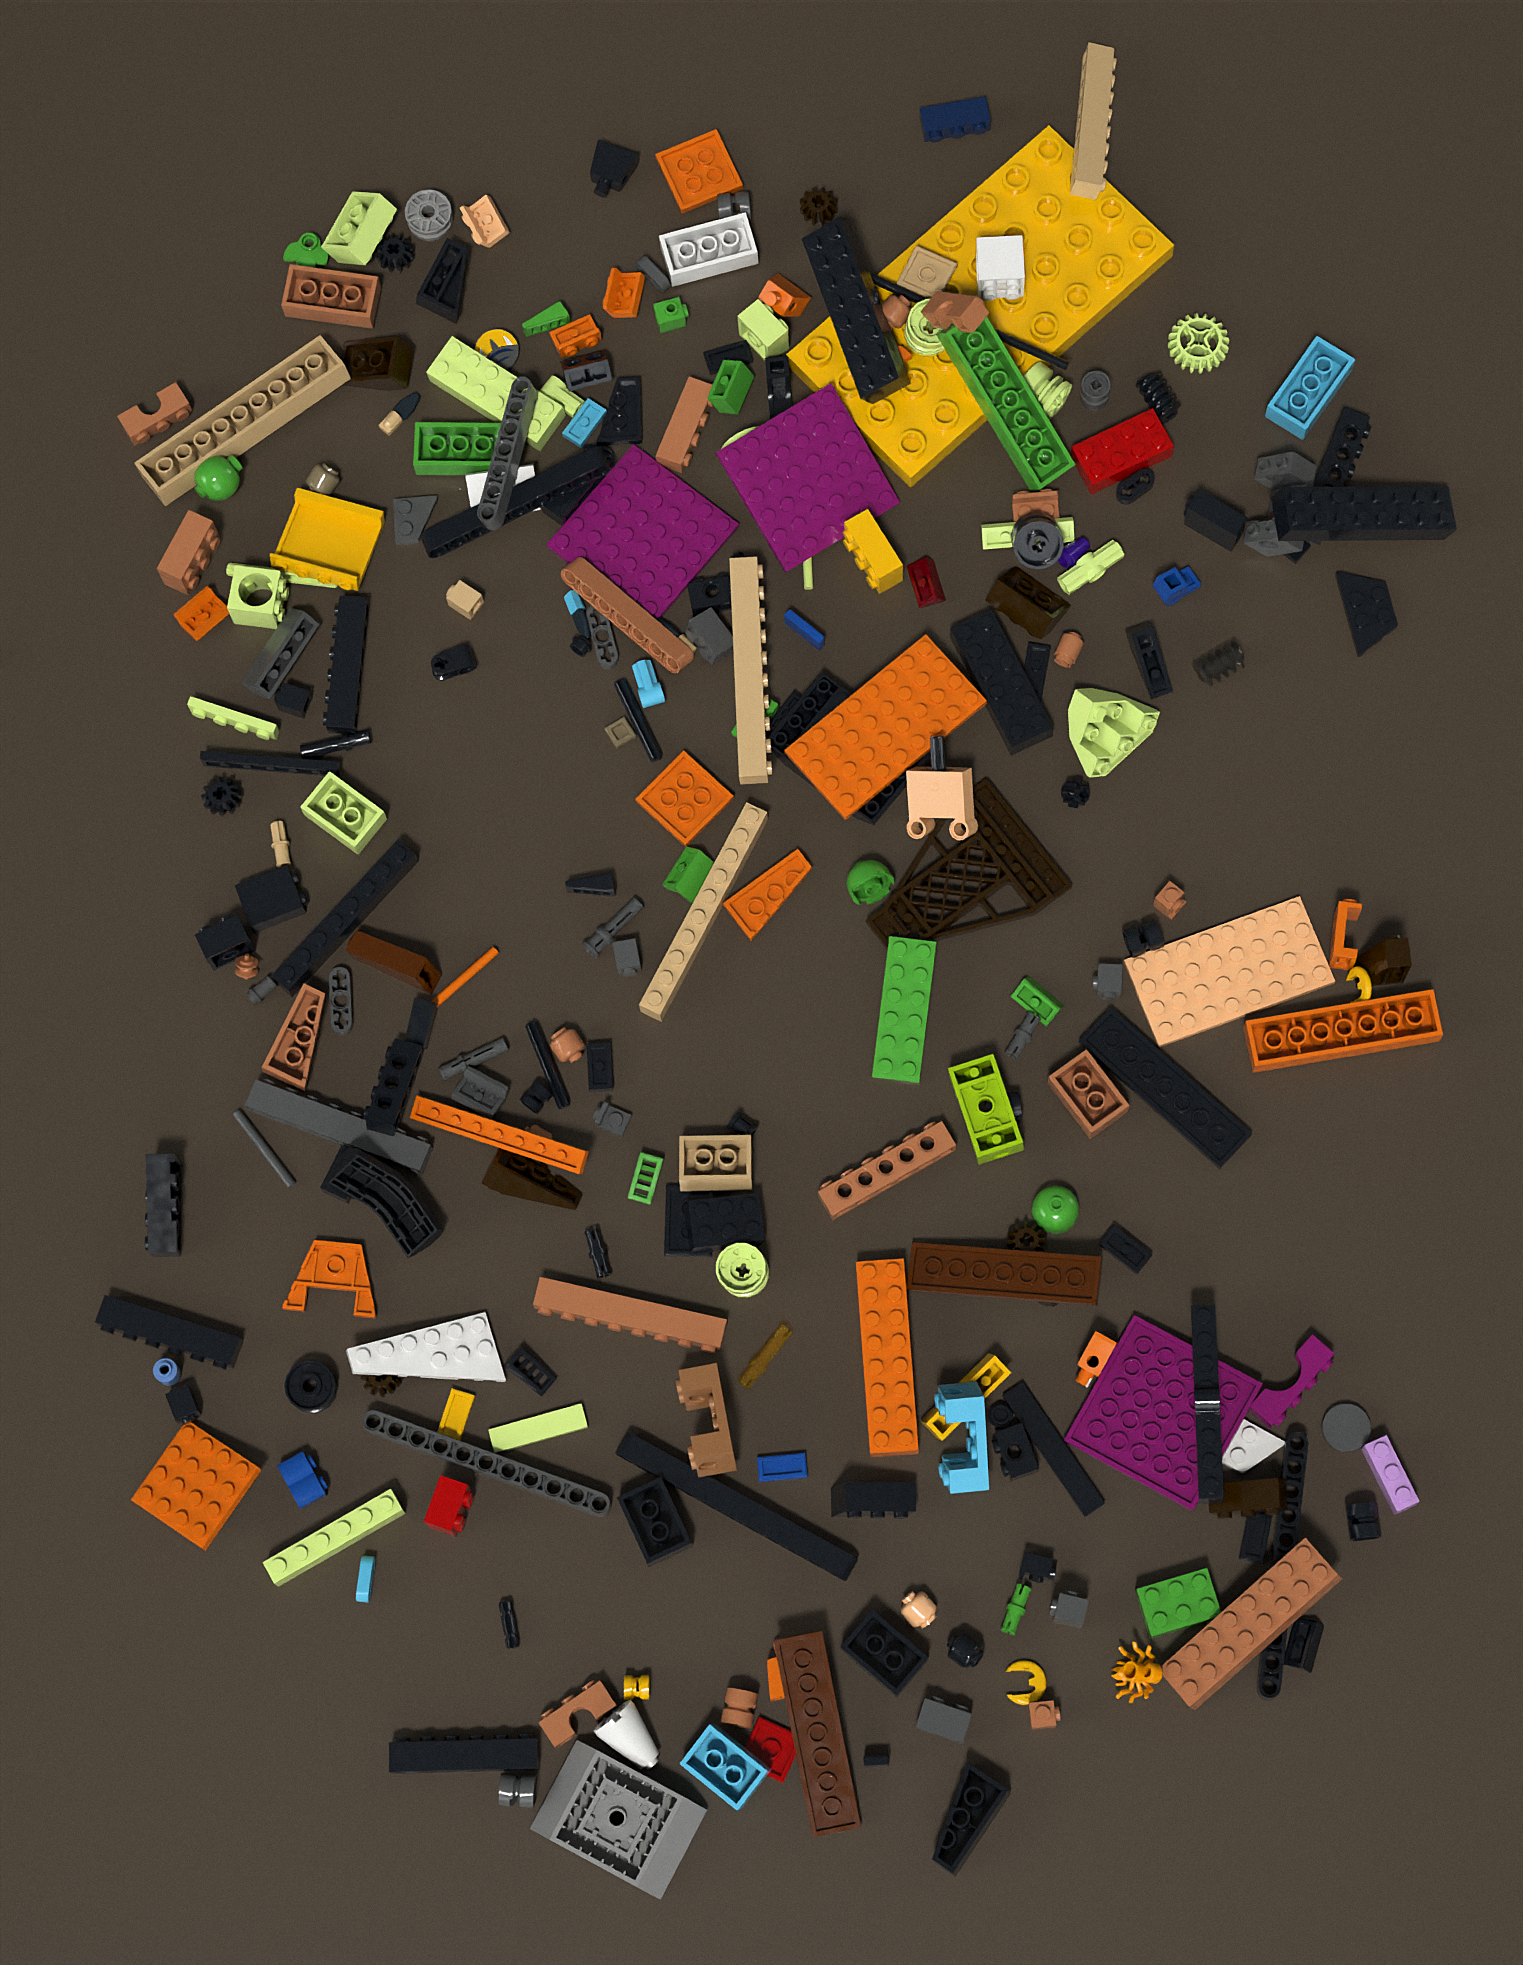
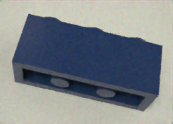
[920,96,991,142]

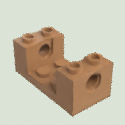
[675,1363,737,1477]

